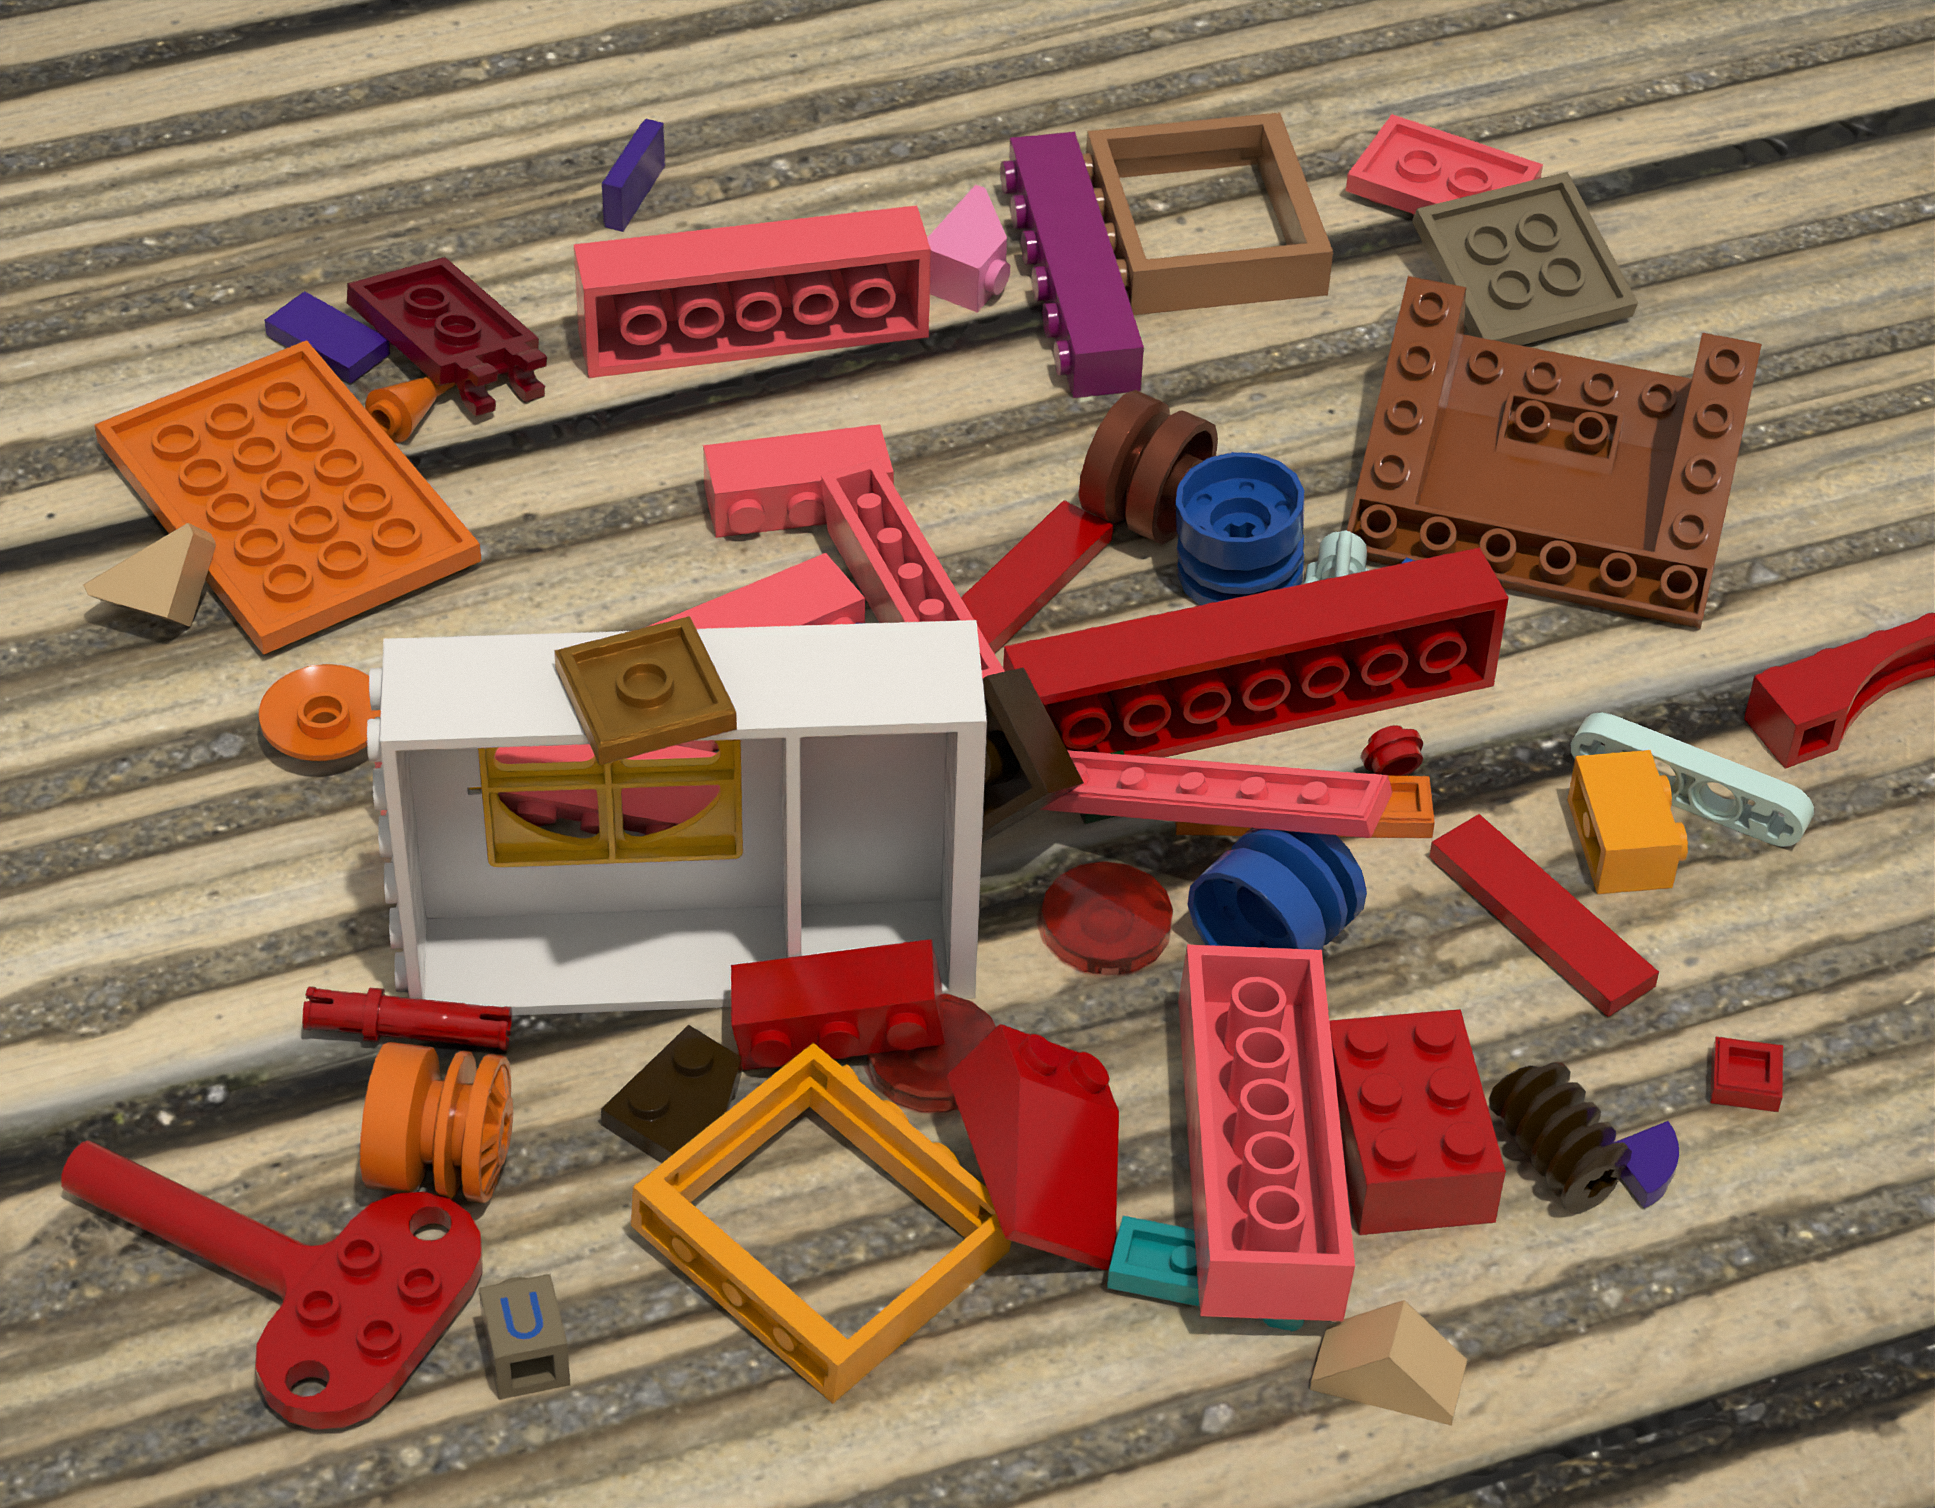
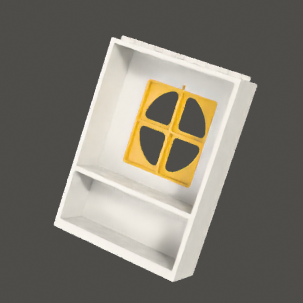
[367,620,987,1016]

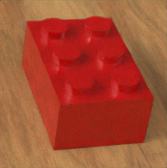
[1329,1009,1506,1235]

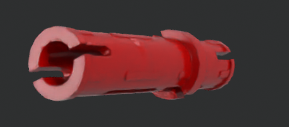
[302,986,512,1050]

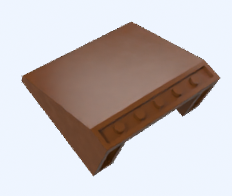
[1347,276,1762,629]

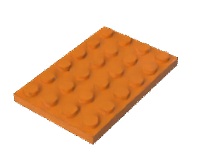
[94,340,481,655]

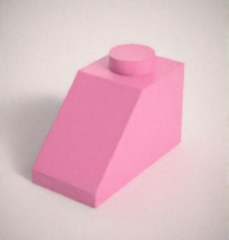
[927,185,1010,313]

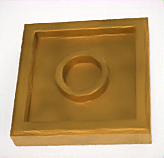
[554,616,737,765]

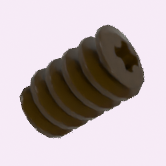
[1489,1062,1632,1214]

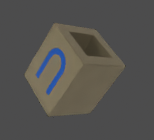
[479,1274,571,1400]

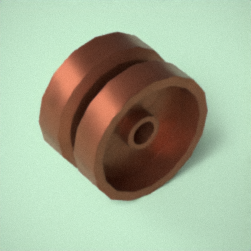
[1078,390,1218,545]

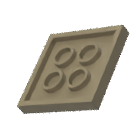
[1412,172,1638,345]

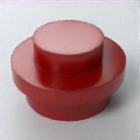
[1361,725,1423,776]

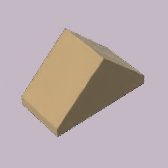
[83,523,216,627]
[1310,1300,1467,1426]

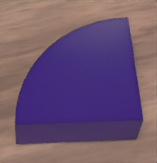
[1613,1121,1679,1208]

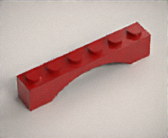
[1744,613,1935,769]

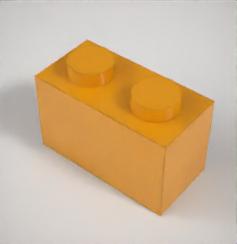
[1567,750,1688,894]

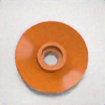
[259,664,381,761]

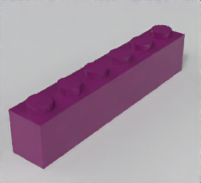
[1000,132,1144,398]

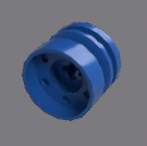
[1176,452,1304,605]
[1187,828,1367,950]

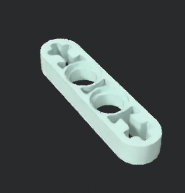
[1570,712,1814,847]

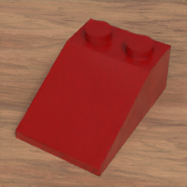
[947,1024,1119,1270]

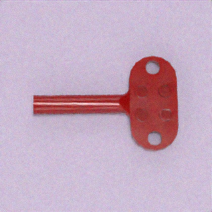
[61,1140,483,1429]

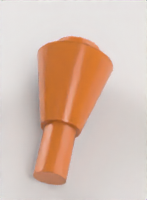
[365,376,456,443]

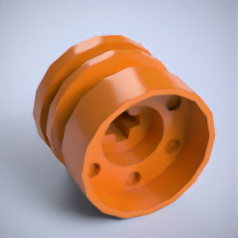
[360,1042,513,1203]

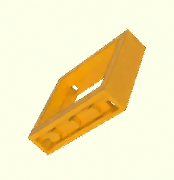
[631,1043,1011,1404]

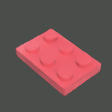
[1346,114,1543,214]

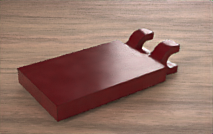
[346,257,547,417]

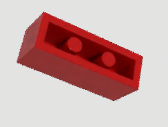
[731,939,945,1070]

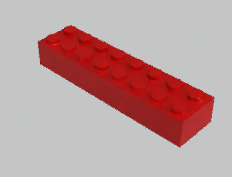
[1003,547,1509,758]

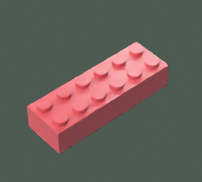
[573,205,931,378]
[1178,944,1355,1321]

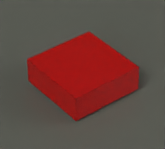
[1710,1037,1783,1112]

